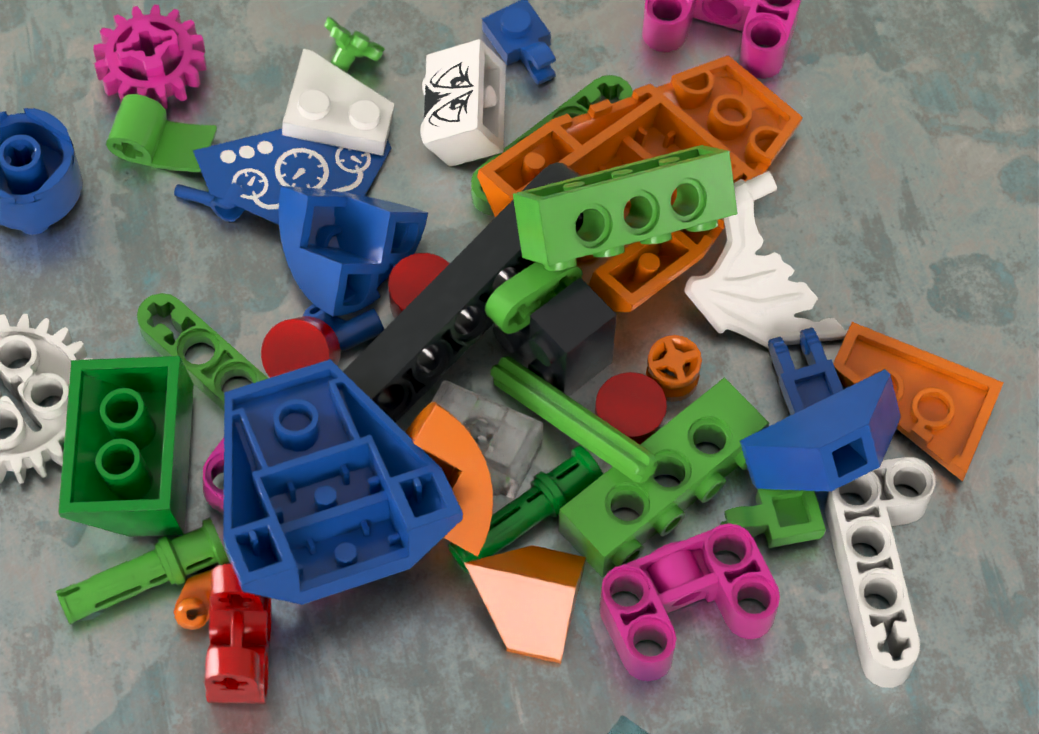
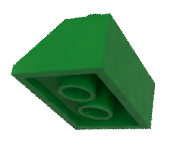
[58,356,194,537]

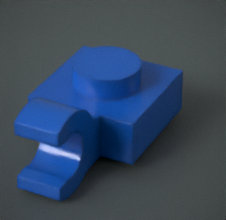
[482,0,556,85]

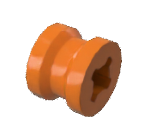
[646,335,702,402]

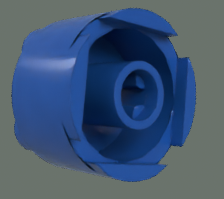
[0,108,83,235]

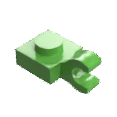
[720,489,826,548]

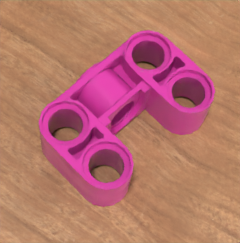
[642,0,801,79]
[599,523,780,682]

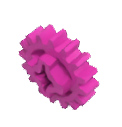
[93,4,207,109]

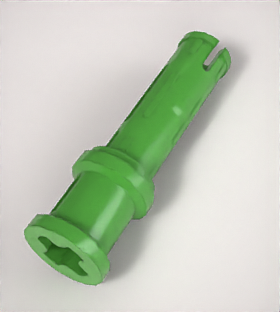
[56,517,230,624]

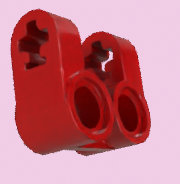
[204,564,272,704]

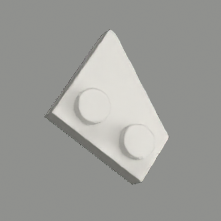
[282,49,394,156]

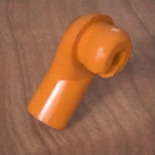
[174,563,231,630]

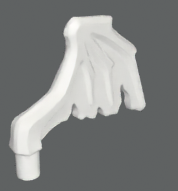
[684,171,848,349]

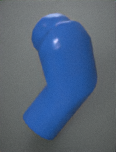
[303,305,384,351]

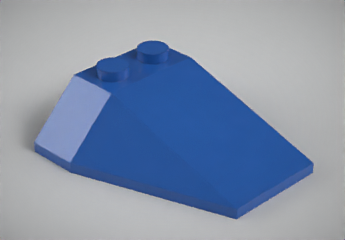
[223,359,463,605]

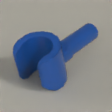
[174,182,246,223]

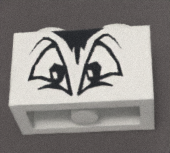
[420,39,506,167]

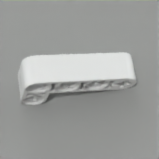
[825,457,936,688]

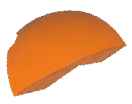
[405,402,493,557]

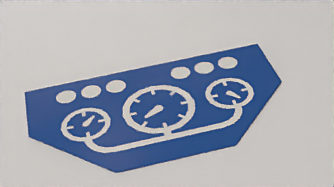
[193,129,392,225]

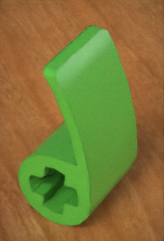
[106,94,217,172]

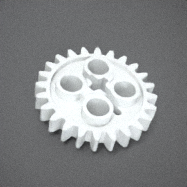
[0,314,93,484]

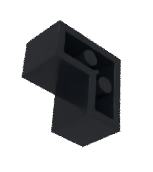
[493,277,617,396]

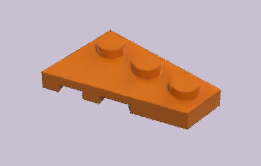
[833,322,1004,482]

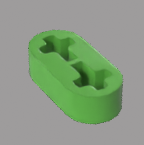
[485,262,583,334]

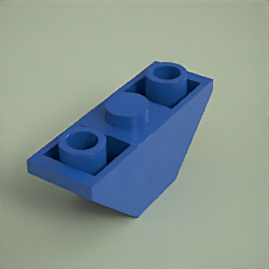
[740,369,901,492]

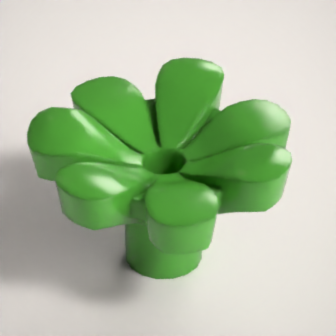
[324,16,385,73]

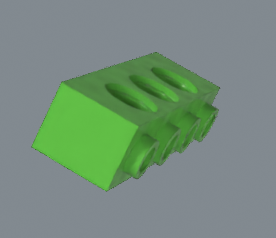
[513,145,738,271]
[558,377,769,577]

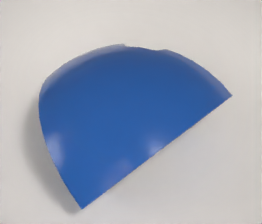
[278,186,428,316]

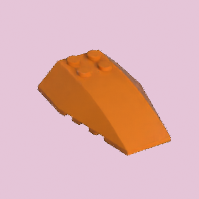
[477,55,803,312]

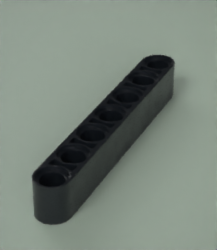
[343,162,584,423]

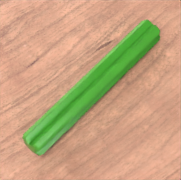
[490,356,658,483]

